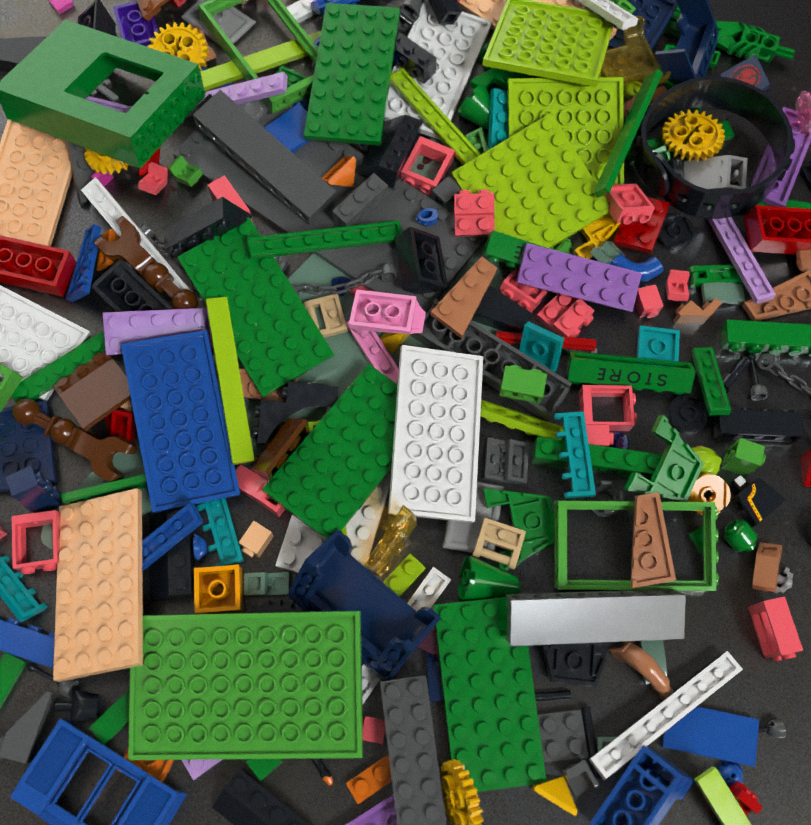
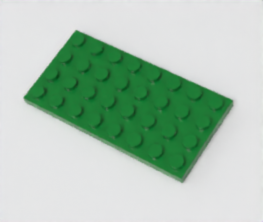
[304,3,400,146]
[177,217,334,398]
[262,364,398,540]
[433,597,547,792]

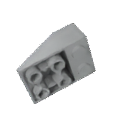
[681,155,747,194]

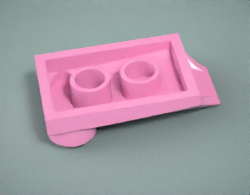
[349,289,426,334]

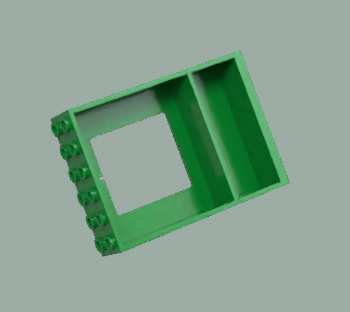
[0,20,206,168]

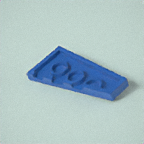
[65,224,102,302]

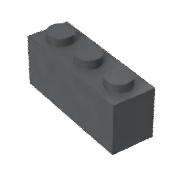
[332,173,388,227]

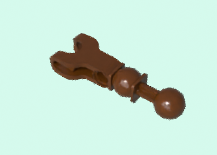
[94,216,198,309]
[12,398,138,482]

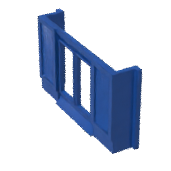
[10,717,187,825]

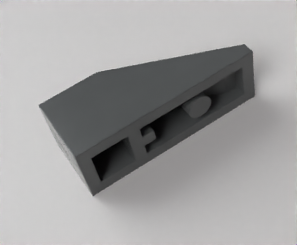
[0,691,55,764]

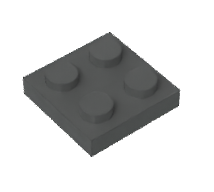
[538,710,588,763]

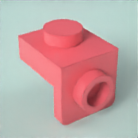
[138,162,168,195]
[665,270,690,302]

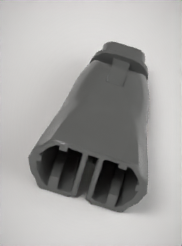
[398,0,422,31]

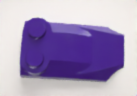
[113,1,159,47]

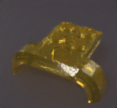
[601,16,671,85]
[363,505,417,576]

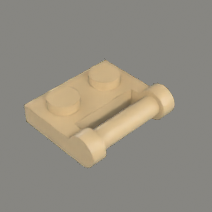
[303,294,348,338]
[472,518,526,569]

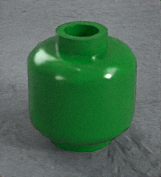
[724,520,757,552]

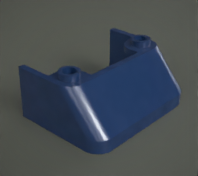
[655,0,719,83]

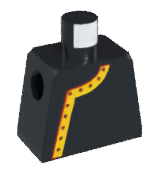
[731,475,786,527]

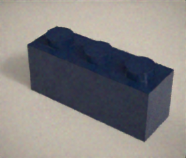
[5,466,61,513]

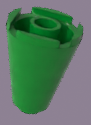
[457,83,490,131]
[458,556,521,600]

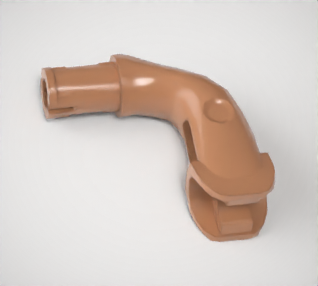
[609,641,674,700]

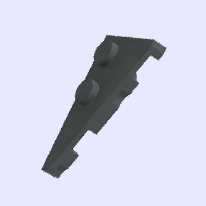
[65,141,95,205]

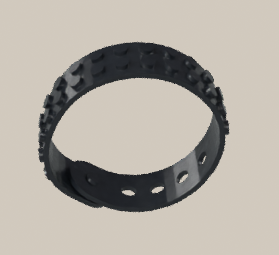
[631,76,795,219]

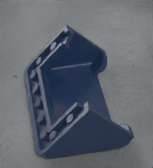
[289,530,441,681]

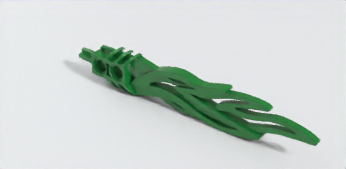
[663,6,795,63]

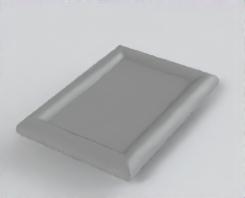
[181,0,256,45]
[442,482,504,553]

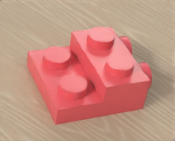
[604,184,655,225]
[454,189,495,237]
[499,267,548,313]
[536,294,595,338]

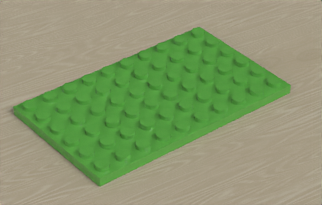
[128,611,363,760]

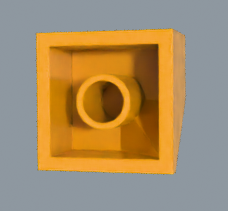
[194,565,244,614]

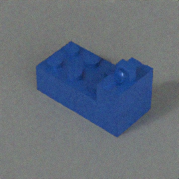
[590,745,695,825]

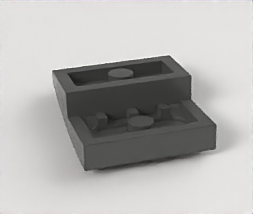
[481,437,529,484]

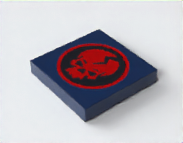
[721,55,771,91]

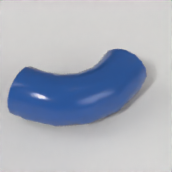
[610,254,664,282]

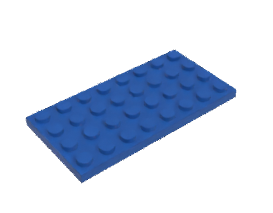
[121,330,240,513]

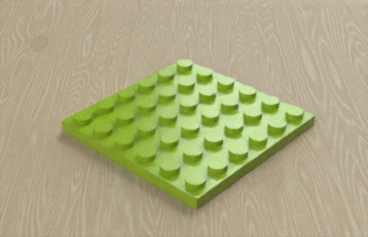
[483,0,614,87]
[507,77,624,185]
[451,113,610,271]

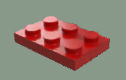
[614,197,670,254]

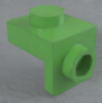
[168,155,204,187]

